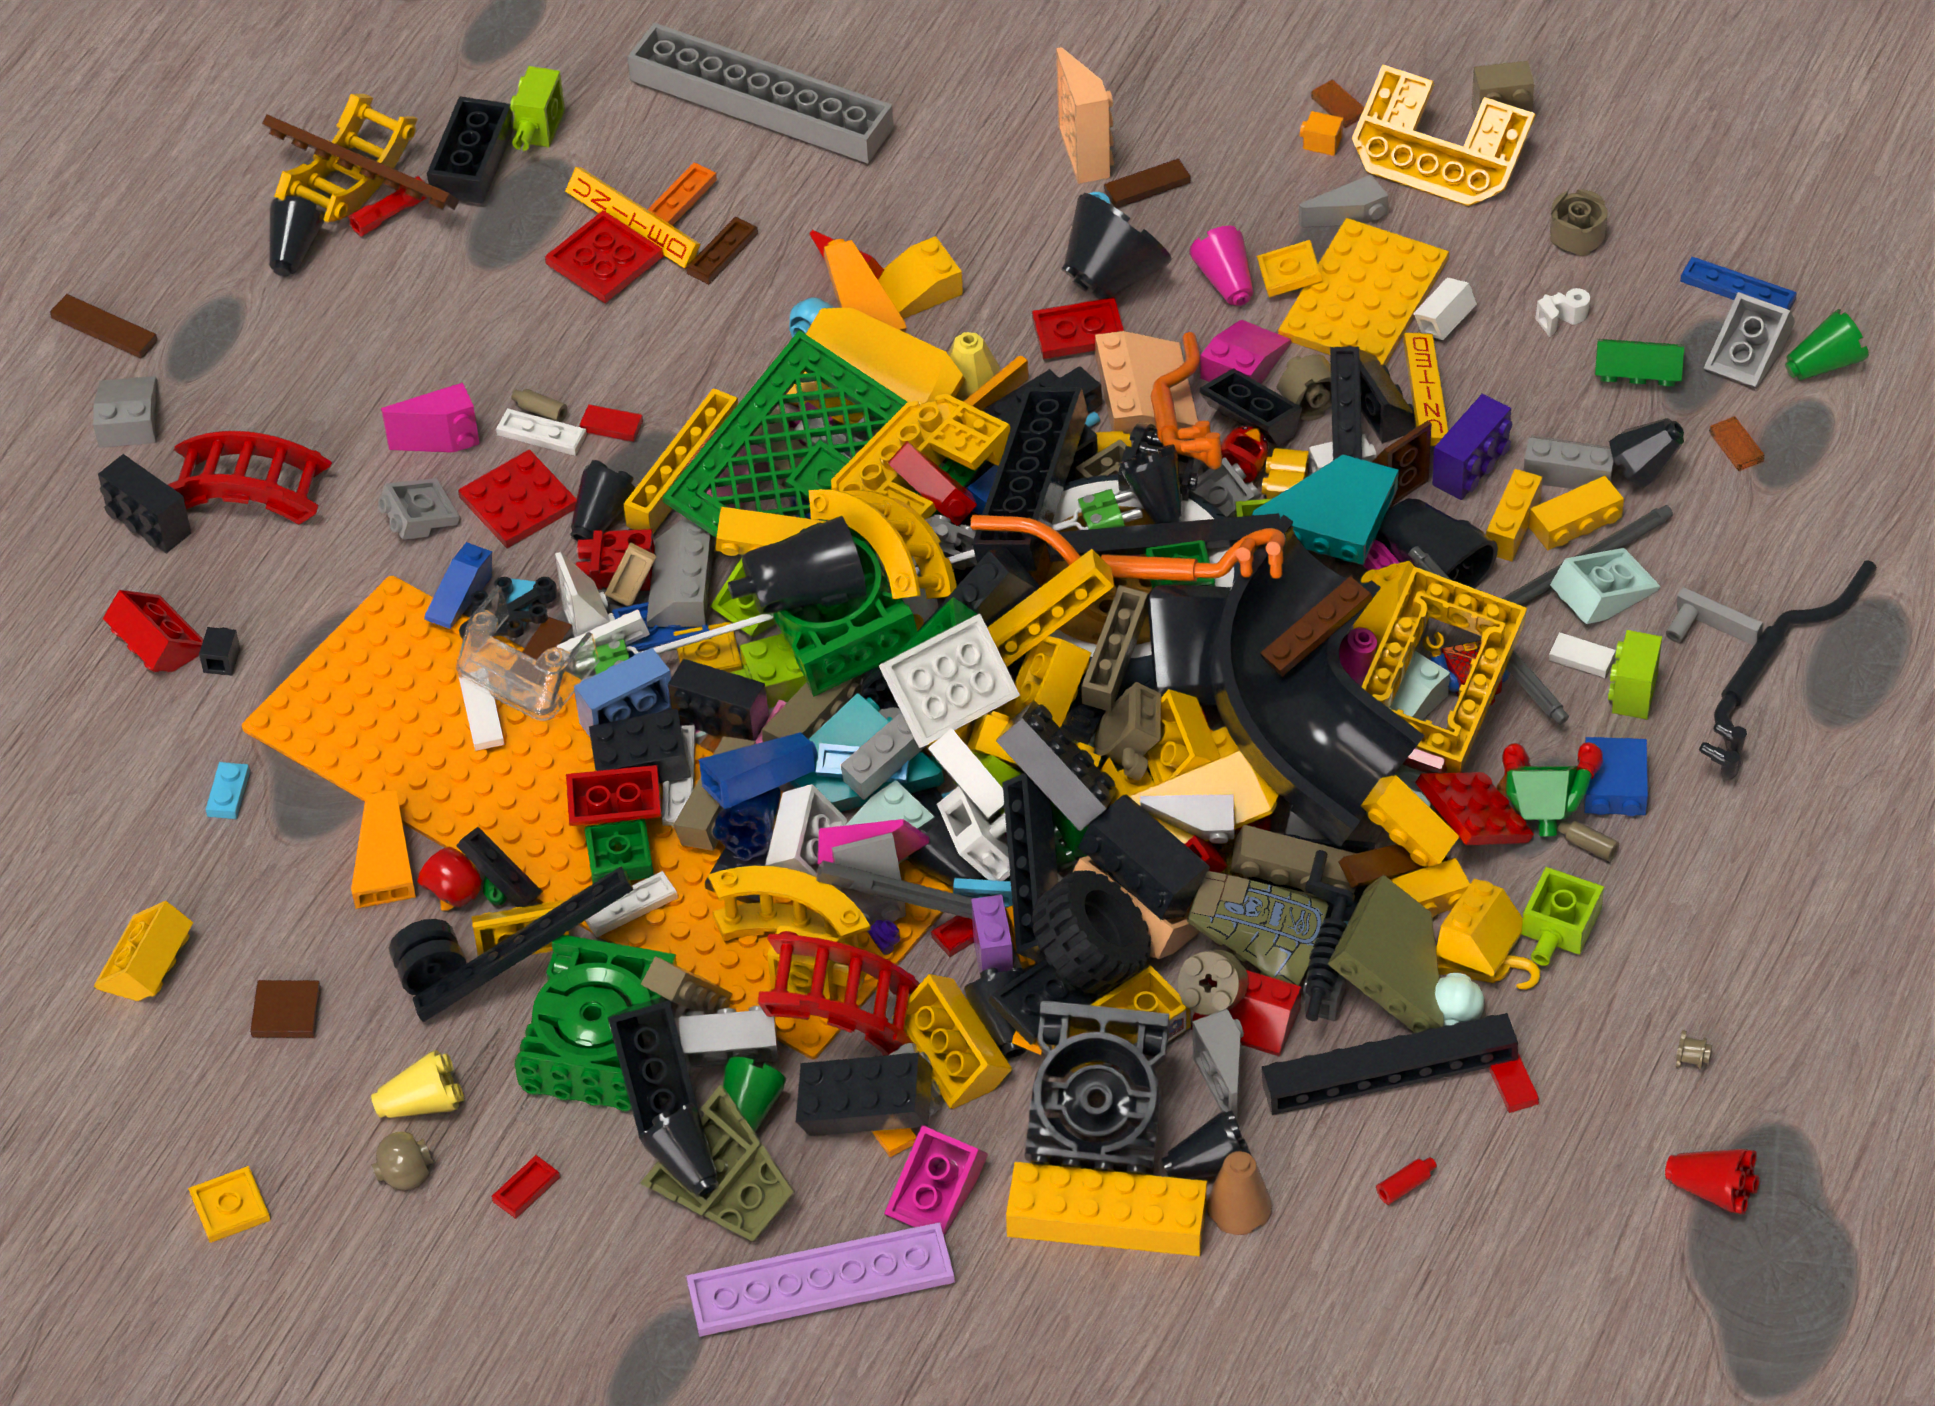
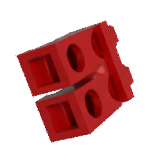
[576,529,655,591]

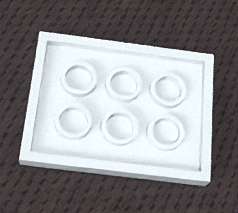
[879,614,1020,748]

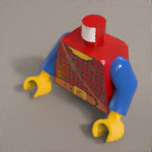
[1423,632,1510,706]

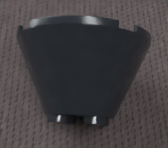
[1061,193,1172,300]

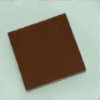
[250,980,321,1038]

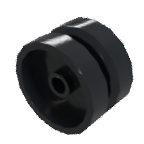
[389,919,467,995]

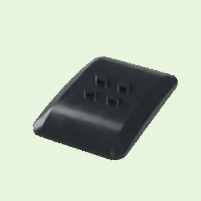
[1147,585,1231,706]

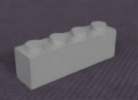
[840,712,928,800]

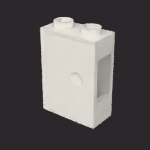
[937,786,1010,881]

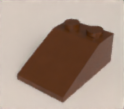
[1372,420,1432,507]

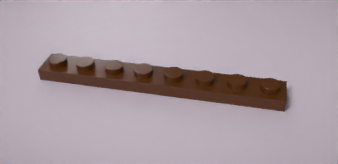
[262,114,459,210]

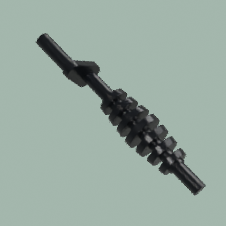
[1305,850,1355,1021]

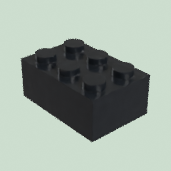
[98,454,191,554]
[668,658,769,741]
[589,708,691,783]

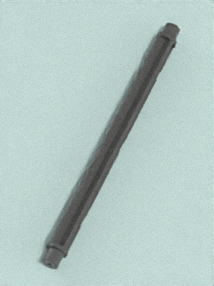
[1502,505,1673,606]
[1408,546,1569,725]

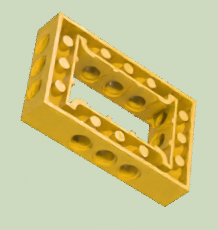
[1361,567,1527,773]

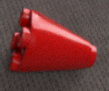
[1665,1148,1759,1215]

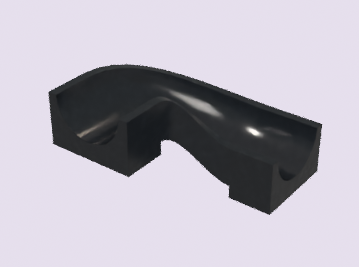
[1209,515,1425,847]

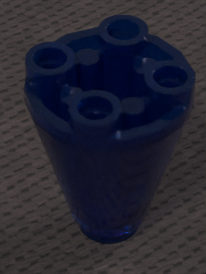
[712,787,781,861]

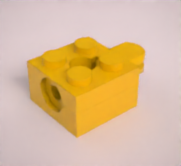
[767,925,867,1000]

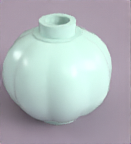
[1435,973,1484,1027]

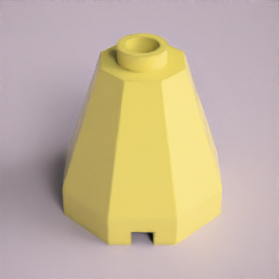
[948,332,1000,401]

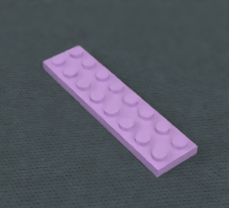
[686,1222,955,1337]

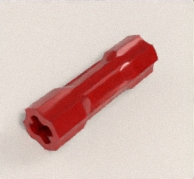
[348,176,427,237]

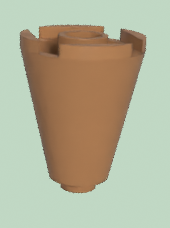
[1207,1151,1272,1235]

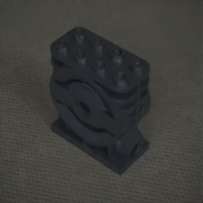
[1024,1000,1170,1175]

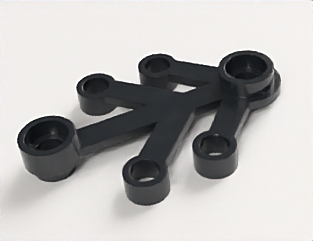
[459,577,558,645]

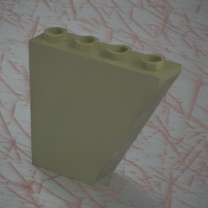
[1328,875,1444,1033]

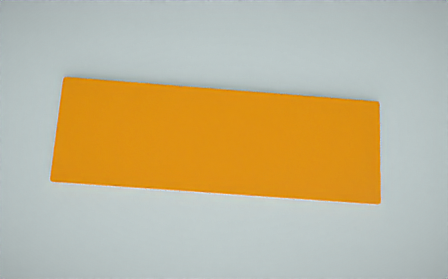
[242,576,953,1059]

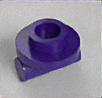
[868,920,900,955]

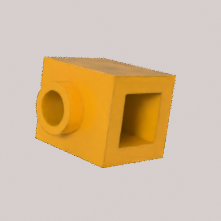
[1300,111,1343,156]

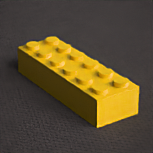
[1006,1162,1207,1257]

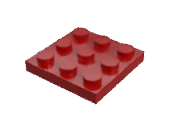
[545,210,663,303]
[458,449,576,549]
[1415,772,1534,845]

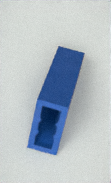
[699,732,817,809]

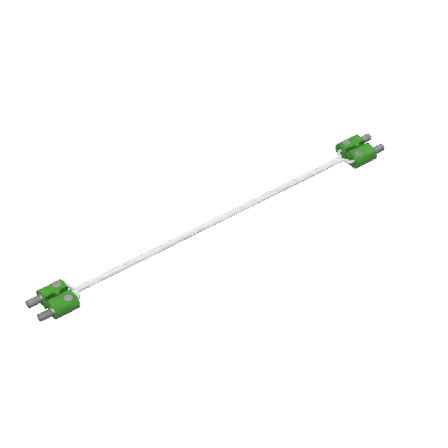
[572,489,1143,684]

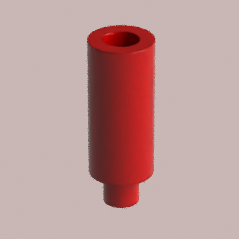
[1376,1157,1437,1205]

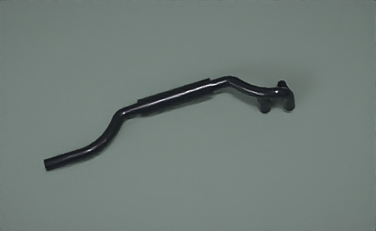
[1699,560,1877,779]

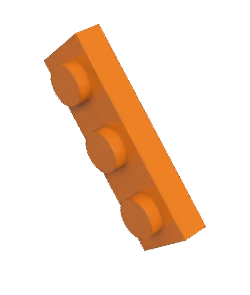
[648,162,717,226]

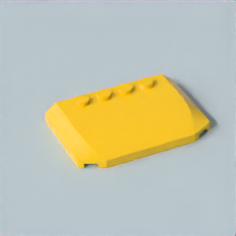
[786,307,966,425]

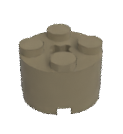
[1550,189,1608,256]
[1277,354,1331,421]
[1177,950,1248,1015]

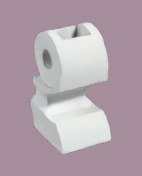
[1535,288,1590,337]

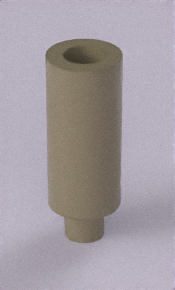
[511,389,567,422]
[1558,820,1619,862]

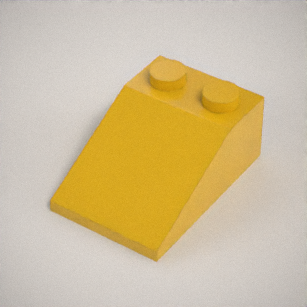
[878,236,963,319]
[1353,561,1415,650]

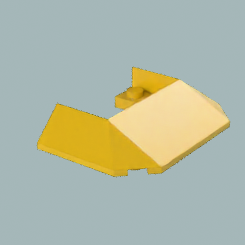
[1352,65,1536,207]
[831,394,1011,519]
[1100,726,1279,844]

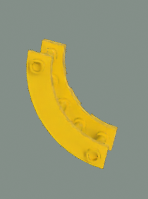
[274,94,418,222]
[809,489,956,599]
[708,866,871,950]

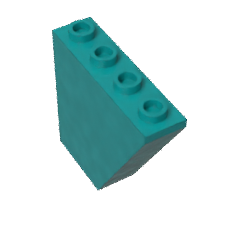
[1252,455,1399,565]
[789,693,945,812]

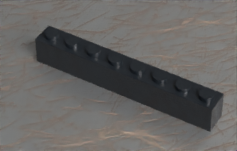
[1261,1013,1518,1115]

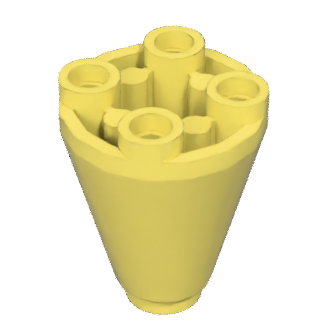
[371,1050,464,1118]

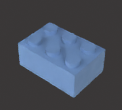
[574,647,672,737]

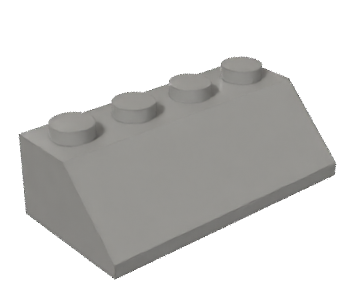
[646,519,714,627]

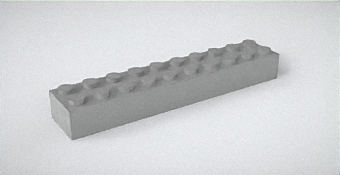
[627,23,894,163]

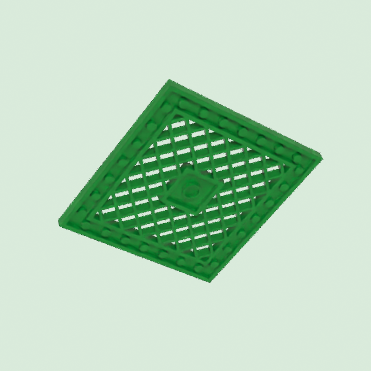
[662,330,987,556]

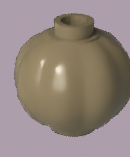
[371,1132,433,1191]

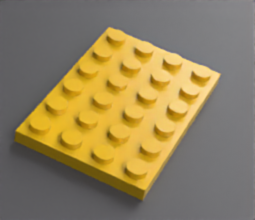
[1278,218,1449,366]

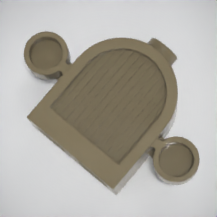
[1094,682,1161,780]

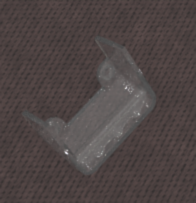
[456,586,600,721]

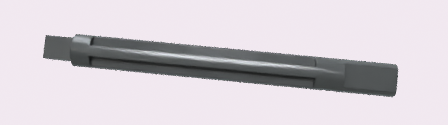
[816,860,1007,919]

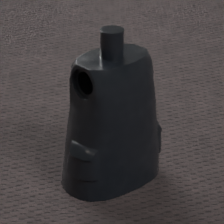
[1375,498,1498,589]
[728,516,866,614]

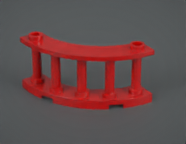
[168,431,332,525]
[758,931,920,1056]

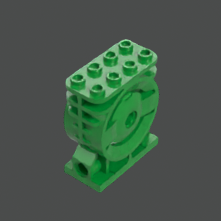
[770,527,918,697]
[514,935,677,1111]

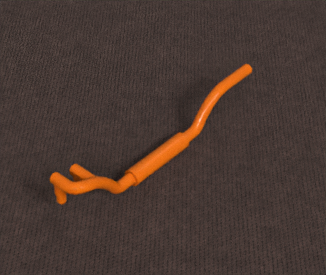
[1150,332,1222,470]
[971,515,1286,581]

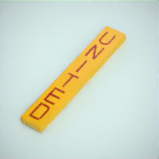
[565,167,701,268]
[1403,332,1448,446]

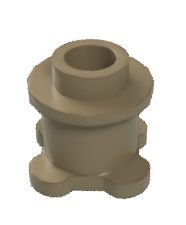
[1676,1030,1712,1069]

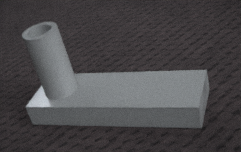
[1666,587,1763,645]

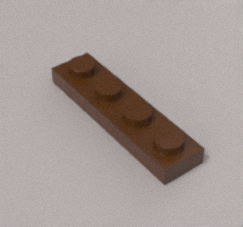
[1261,576,1373,677]

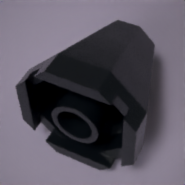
[1609,418,1684,489]

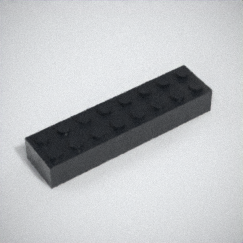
[972,387,1088,571]

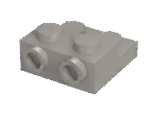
[1191,457,1262,518]
[378,478,460,540]

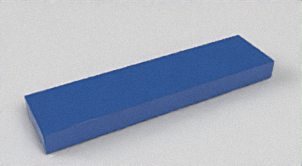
[1680,257,1797,310]

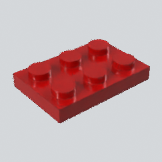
[1032,297,1124,359]

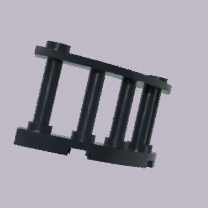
[1118,422,1210,501]

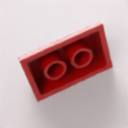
[103,590,204,672]
[566,765,662,826]
[1191,970,1301,1057]

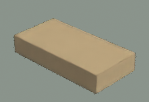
[605,543,657,606]

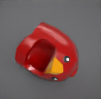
[1221,426,1268,483]
[417,846,482,911]

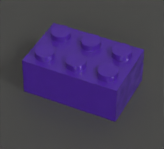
[1432,393,1513,500]

